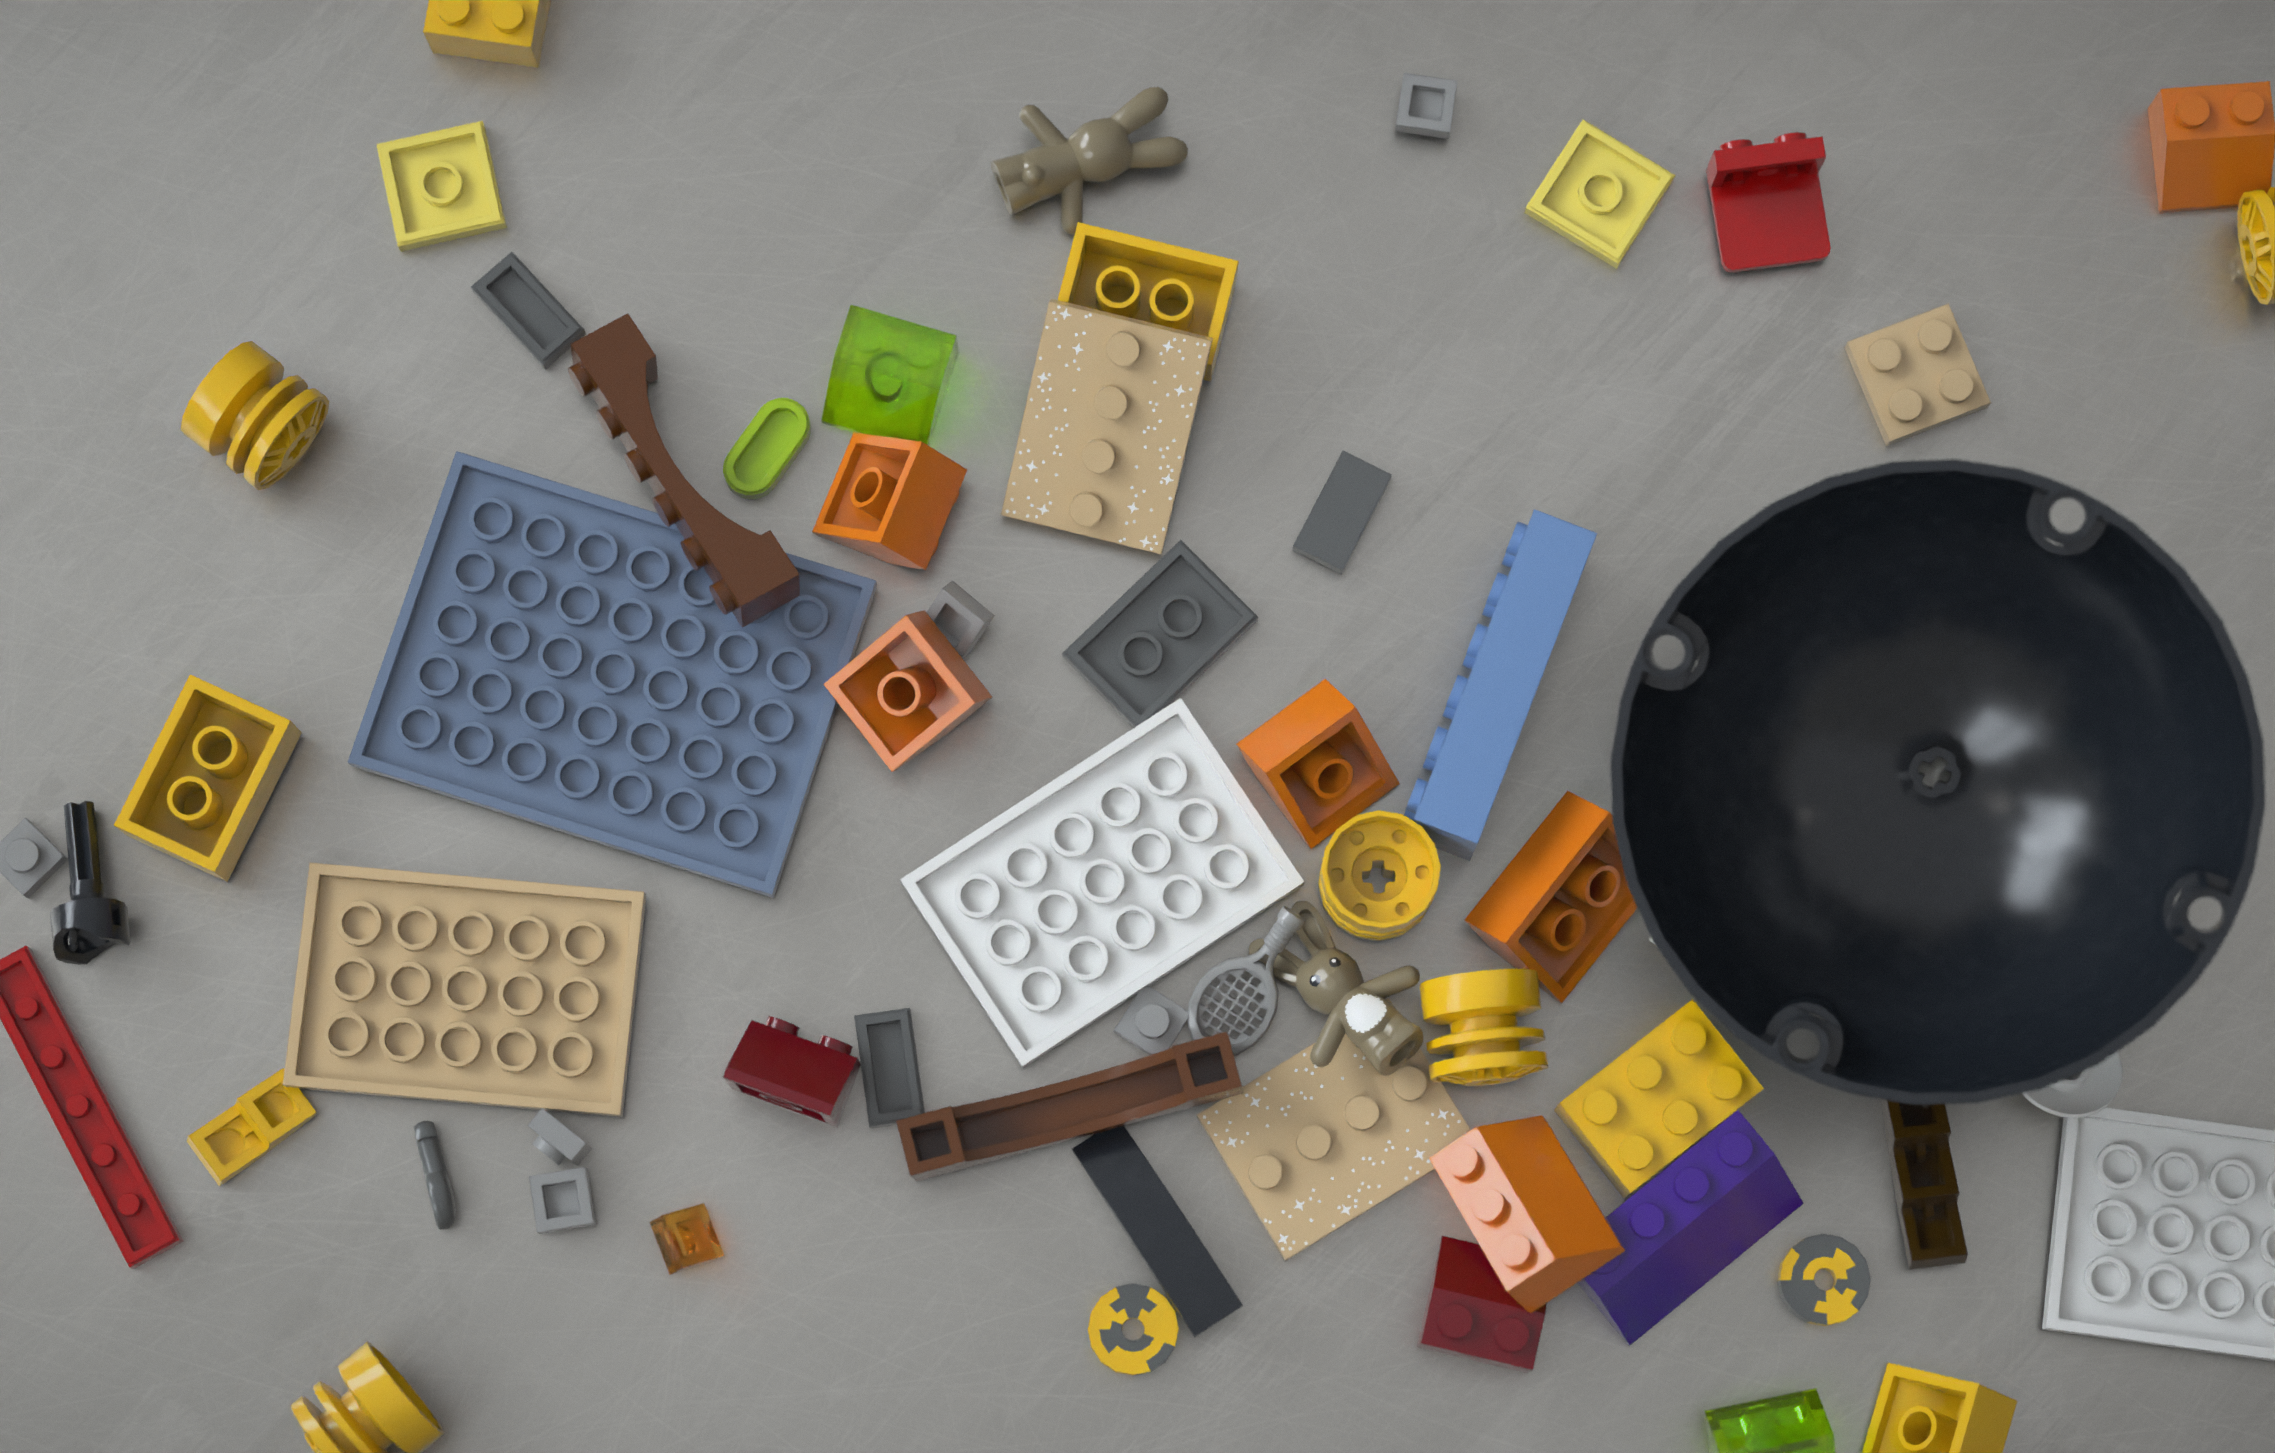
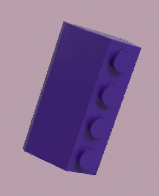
[1577,1110,1804,1346]

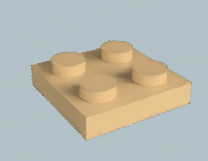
[1844,304,1991,447]

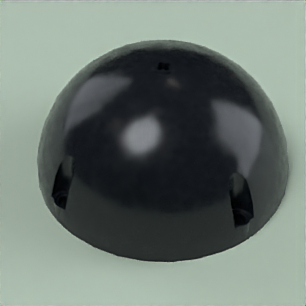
[1611,459,2265,1105]

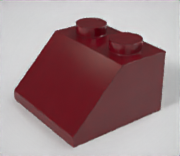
[723,1016,861,1128]
[1417,1236,1547,1373]

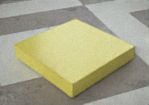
[1524,119,1676,269]
[376,121,507,252]

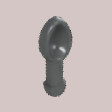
[414,1121,456,1229]

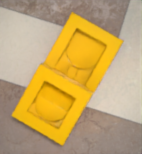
[187,1068,317,1187]

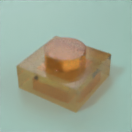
[649,1203,724,1275]

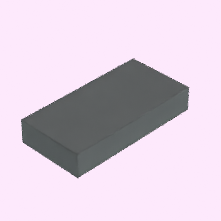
[471,251,586,370]
[1292,450,1392,575]
[854,1008,925,1129]

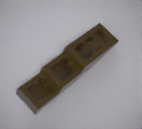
[1880,1099,1968,1270]

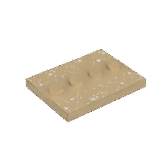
[1001,299,1213,554]
[1197,998,1471,1261]

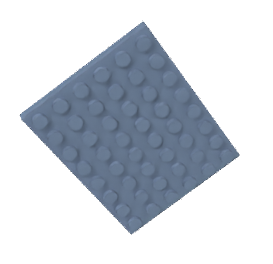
[348,451,877,898]

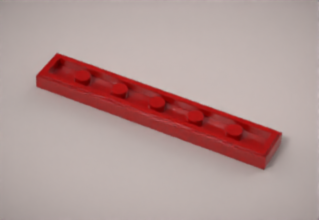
[0,945,183,1269]

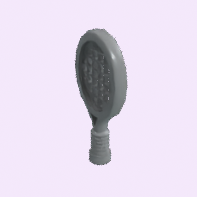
[1187,906,1306,1055]

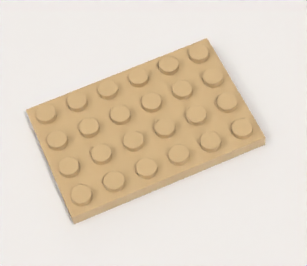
[283,862,646,1117]

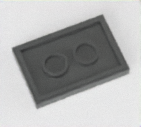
[1062,540,1258,728]

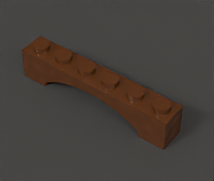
[568,313,800,628]
[896,1031,1244,1182]

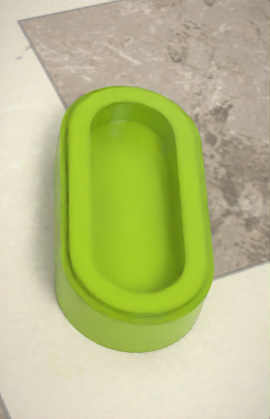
[723,398,811,500]

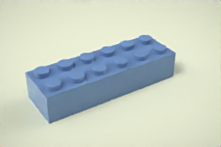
[1404,509,1597,861]

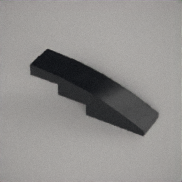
[1072,1126,1243,1338]

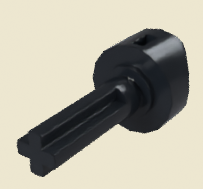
[50,801,131,965]

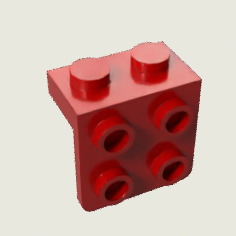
[1706,132,1831,273]

